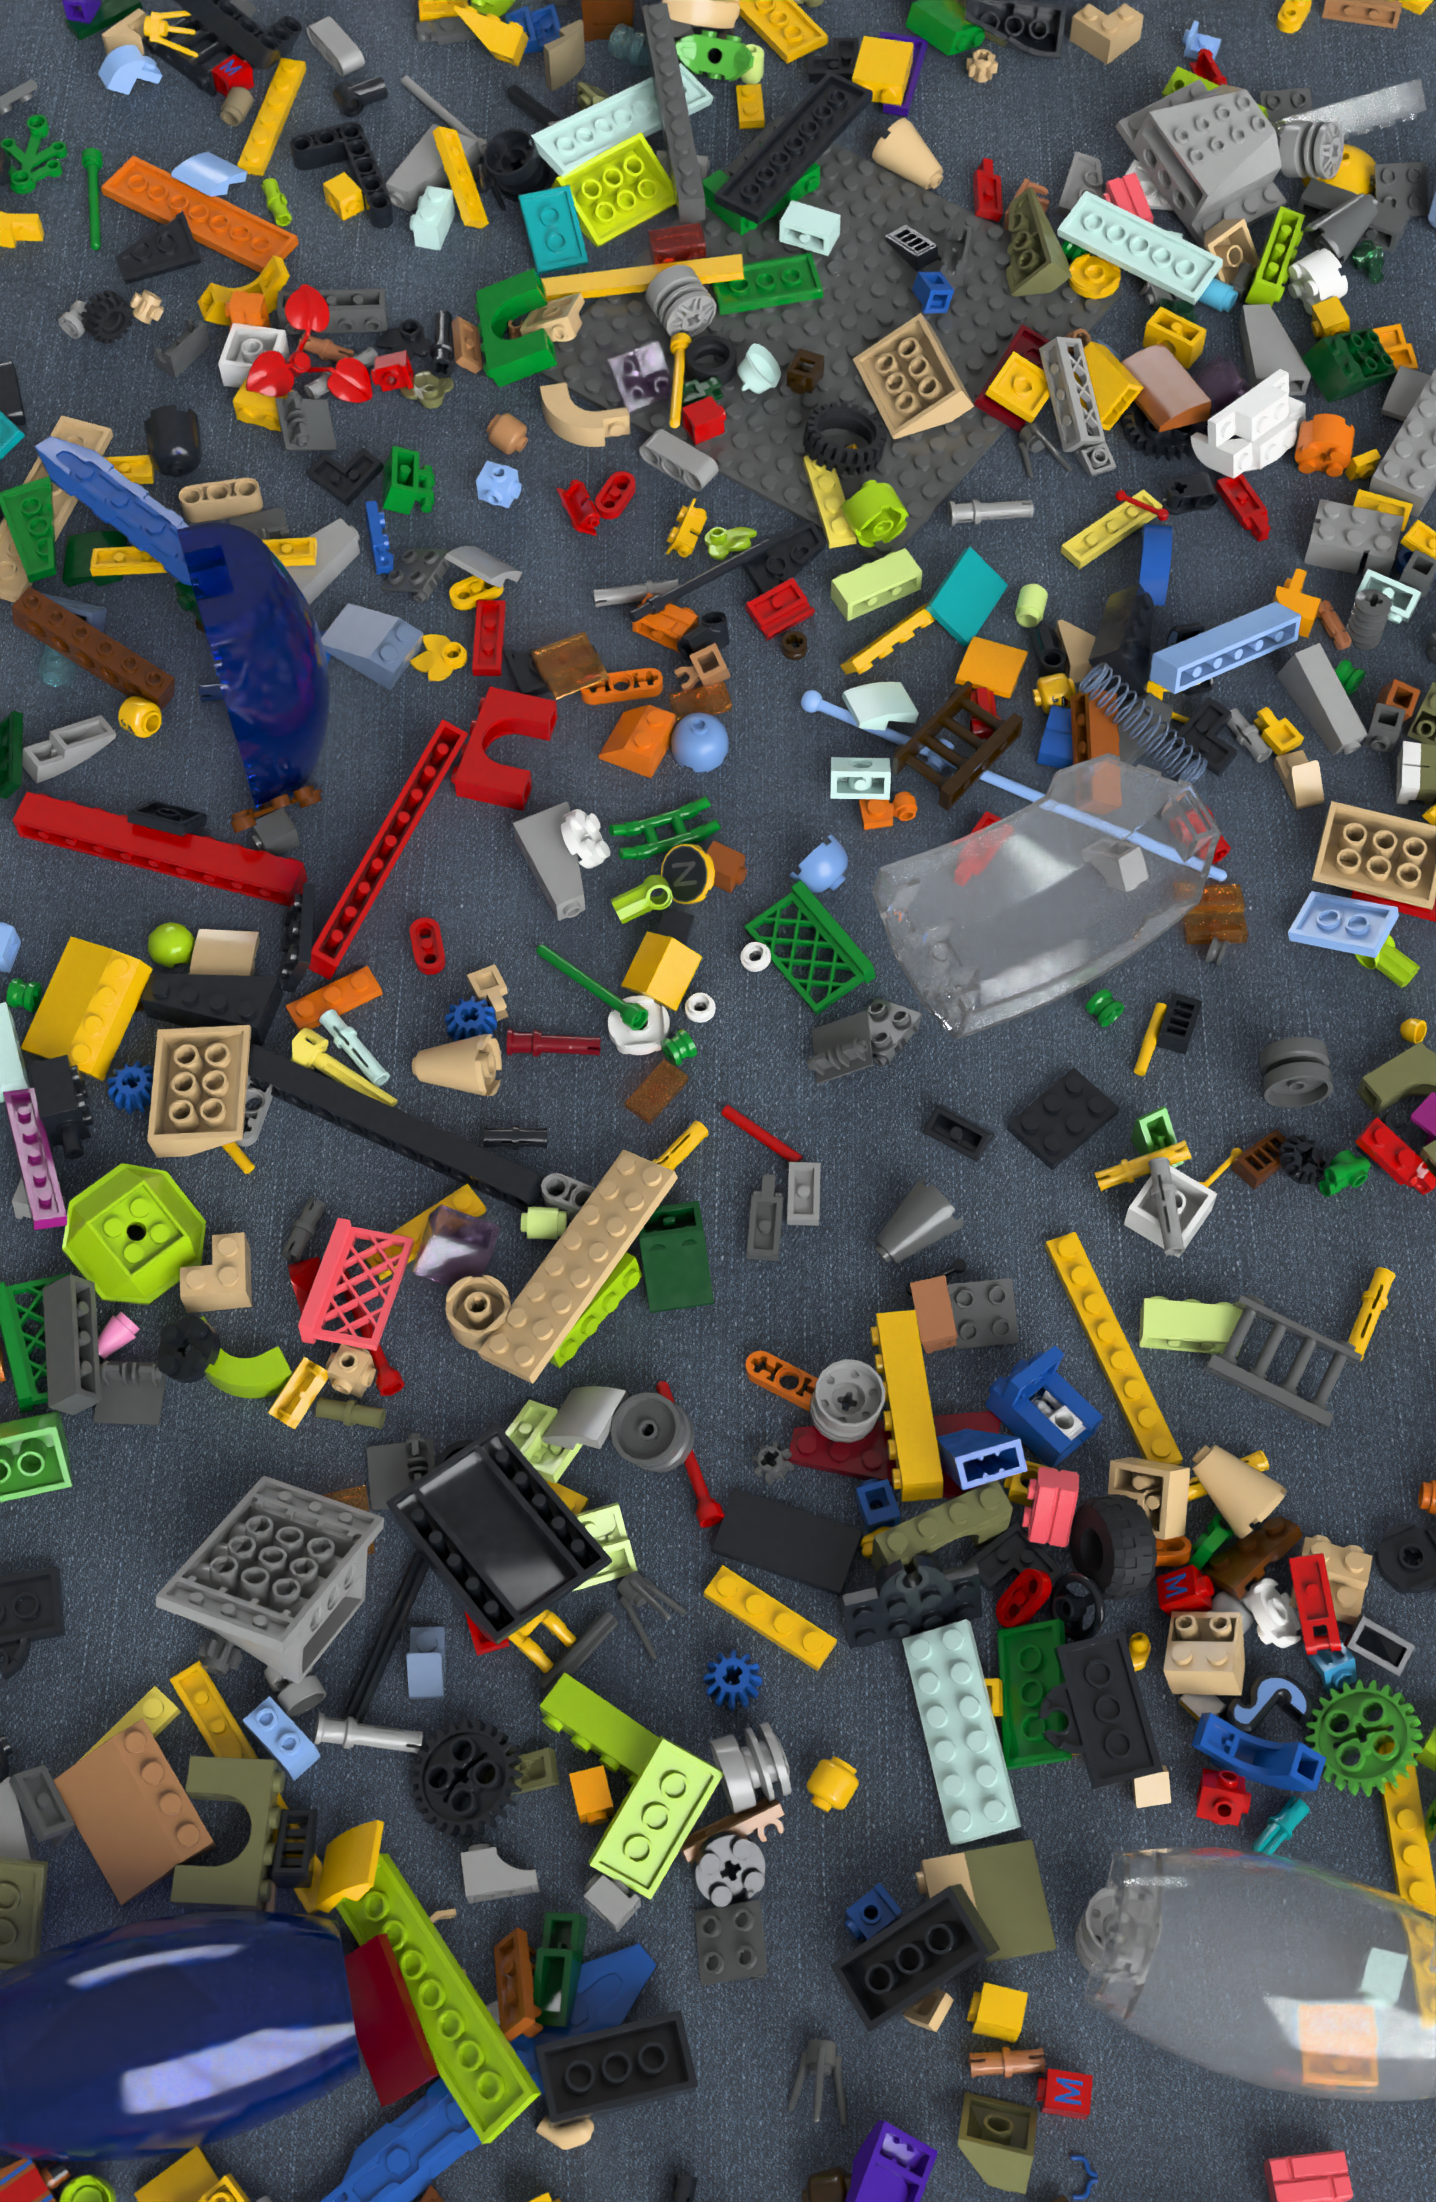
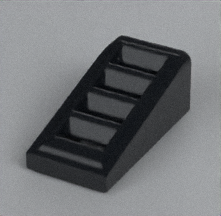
[885,225,938,271]
[1156,993,1203,1055]
[272,1809,318,1888]

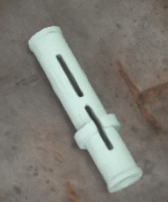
[319,1009,390,1087]

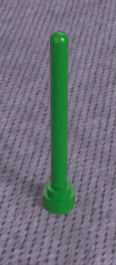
[82,148,103,251]
[536,944,649,1031]

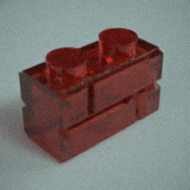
[648,223,706,265]

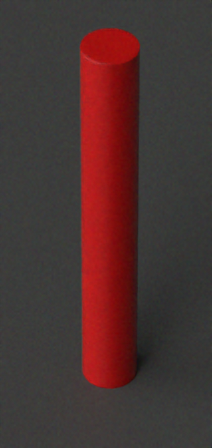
[721,1105,803,1162]

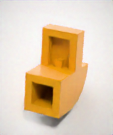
[1273,568,1321,638]

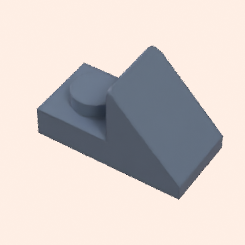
[407,1627,446,1699]

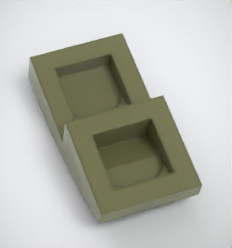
[485,1747,559,1795]

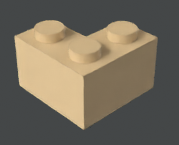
[1070,3,1144,65]
[180,1232,252,1313]
[1108,1457,1190,1540]

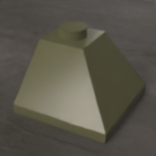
[957,2092,1038,2194]

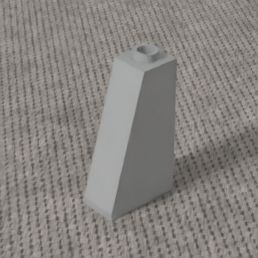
[386,124,480,212]
[1239,304,1310,396]
[257,518,360,620]
[1277,643,1368,755]
[513,801,586,921]

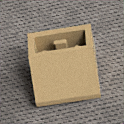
[1163,1612,1245,1696]

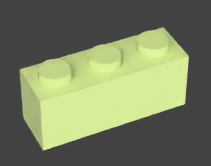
[831,548,922,622]
[1139,1296,1243,1356]

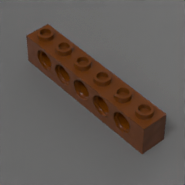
[12,586,175,711]

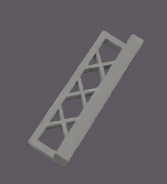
[1039,337,1106,452]

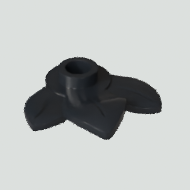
[377,319,430,361]

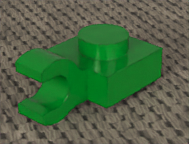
[1188,1514,1234,1571]

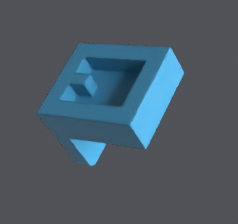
[1303,1633,1357,1694]

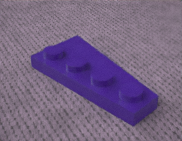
[879,31,928,117]

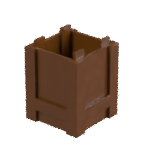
[581,0,636,42]

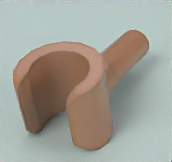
[508,320,524,339]

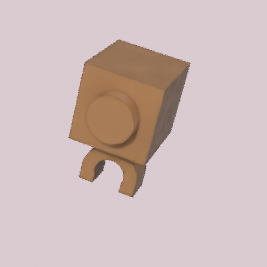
[674,643,731,692]

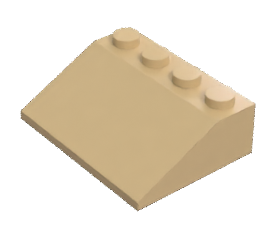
[853,313,974,439]
[1312,801,1436,910]
[147,1025,251,1158]

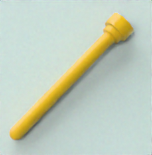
[669,333,692,428]

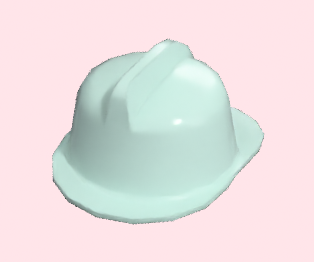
[737,344,781,394]

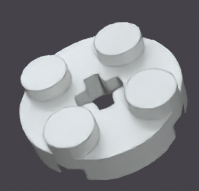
[561,809,610,869]
[608,995,670,1055]
[1243,1578,1301,1648]

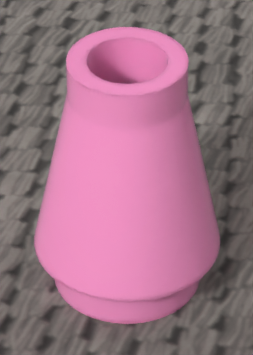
[98,1312,140,1360]

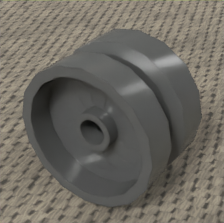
[1258,1037,1334,1108]
[611,1392,695,1473]

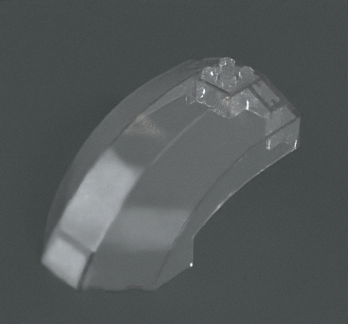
[872,753,1222,1040]

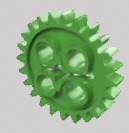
[1305,1679,1424,1797]

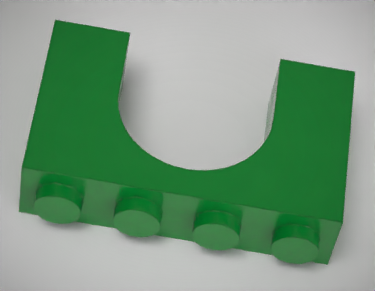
[702,143,820,236]
[475,268,558,388]

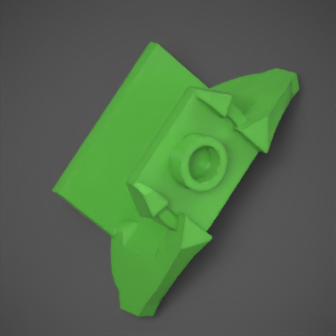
[675,30,755,81]

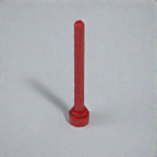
[340,1268,405,1396]
[656,1381,725,1528]

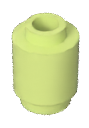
[741,44,764,84]
[1015,584,1048,628]
[521,1207,567,1240]

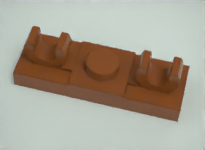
[493,1927,543,2042]

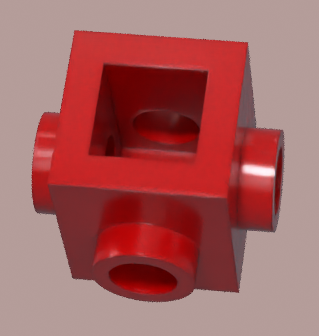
[1196,1768,1251,1826]

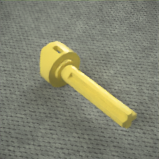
[290,1028,397,1107]

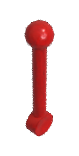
[1115,490,1169,521]

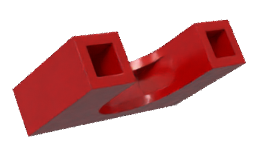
[451,687,558,811]

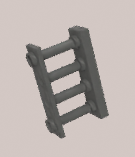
[1202,1294,1362,1430]

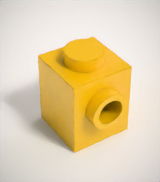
[1311,296,1350,339]

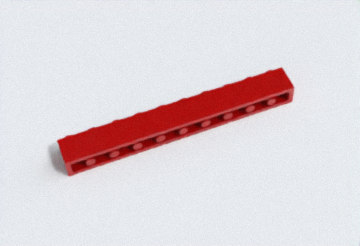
[308,719,468,980]
[13,792,308,907]

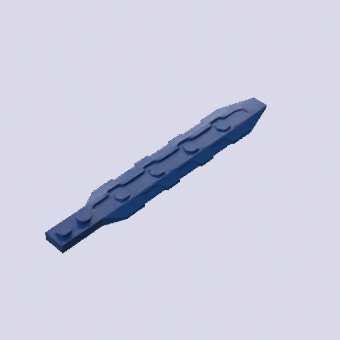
[35,436,268,620]
[320,1943,656,2202]

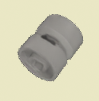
[264,1666,326,1717]

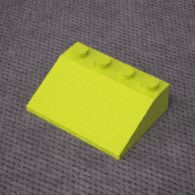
[551,132,676,248]

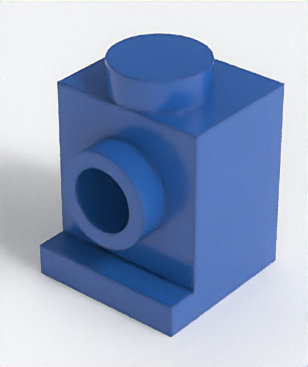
[912,272,954,313]
[855,1479,901,1535]
[844,1882,902,1942]

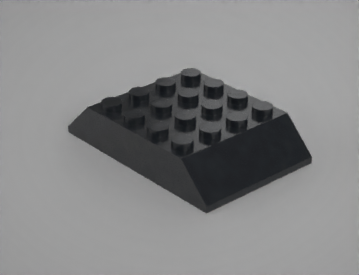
[386,1425,612,1645]

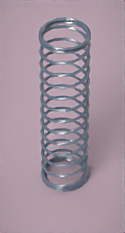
[1079,663,1208,788]

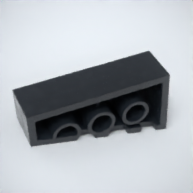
[1088,583,1154,704]
[141,973,284,1046]

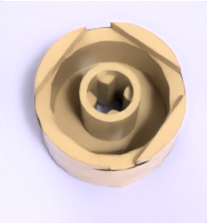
[445,1275,512,1352]

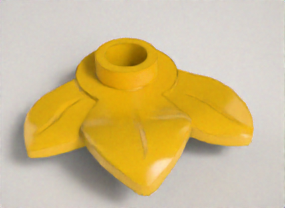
[410,634,468,681]

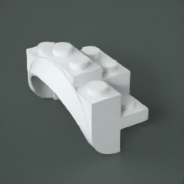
[1191,369,1306,479]

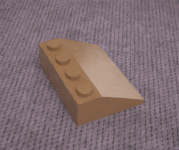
[53,1719,217,1906]

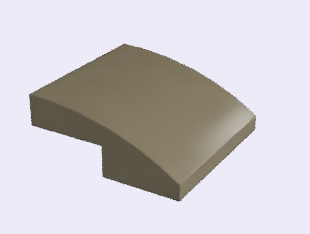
[543,19,586,91]

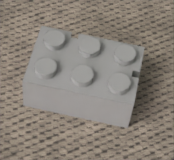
[1304,499,1404,578]

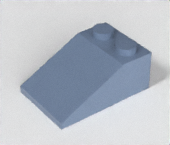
[317,603,423,691]

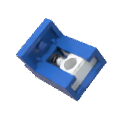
[985,1345,1104,1468]

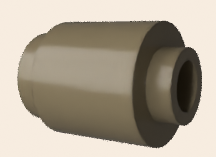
[220,87,254,127]

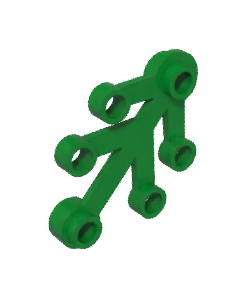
[0,114,68,194]

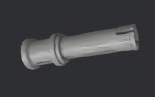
[947,499,1034,527]
[313,1712,423,1754]

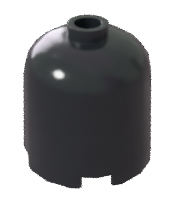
[144,405,202,477]

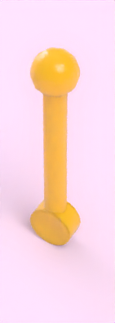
[1199,1148,1243,1188]

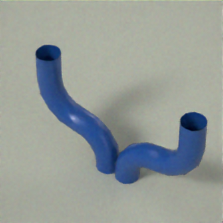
[1071,2155,1098,2200]

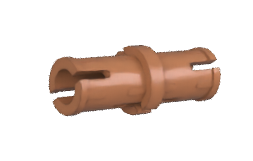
[299,333,354,362]
[968,2047,1045,2079]

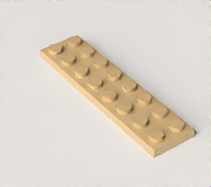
[0,415,113,603]
[478,1149,678,1384]

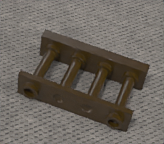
[892,681,1023,811]

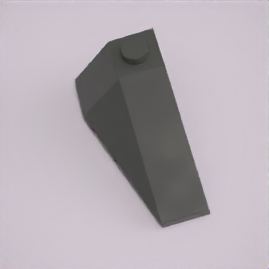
[1072,693,1173,785]

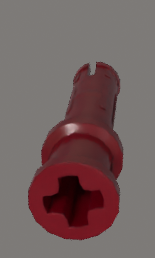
[506,1028,601,1057]

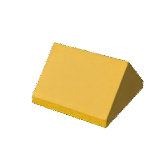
[621,931,702,1012]

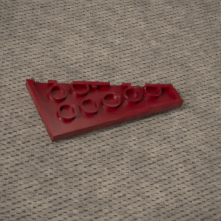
[787,1411,1001,1499]

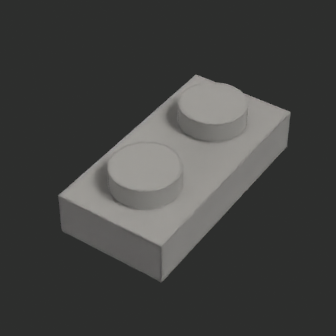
[787,1162,821,1226]

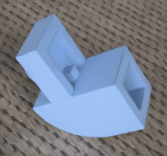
[98,45,163,95]

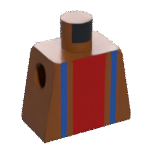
[0,2156,72,2202]

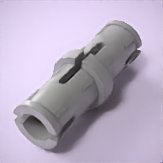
[1227,708,1273,763]

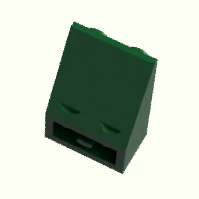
[1301,328,1398,403]
[638,1201,714,1313]

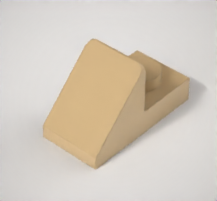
[101,8,146,55]
[1274,750,1324,810]

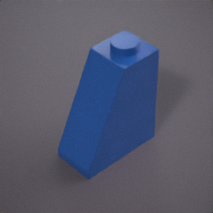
[936,1429,1028,1490]

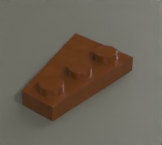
[1200,1516,1303,1600]

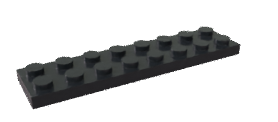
[714,71,873,224]

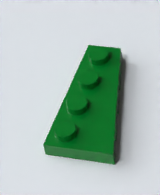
[0,476,57,583]

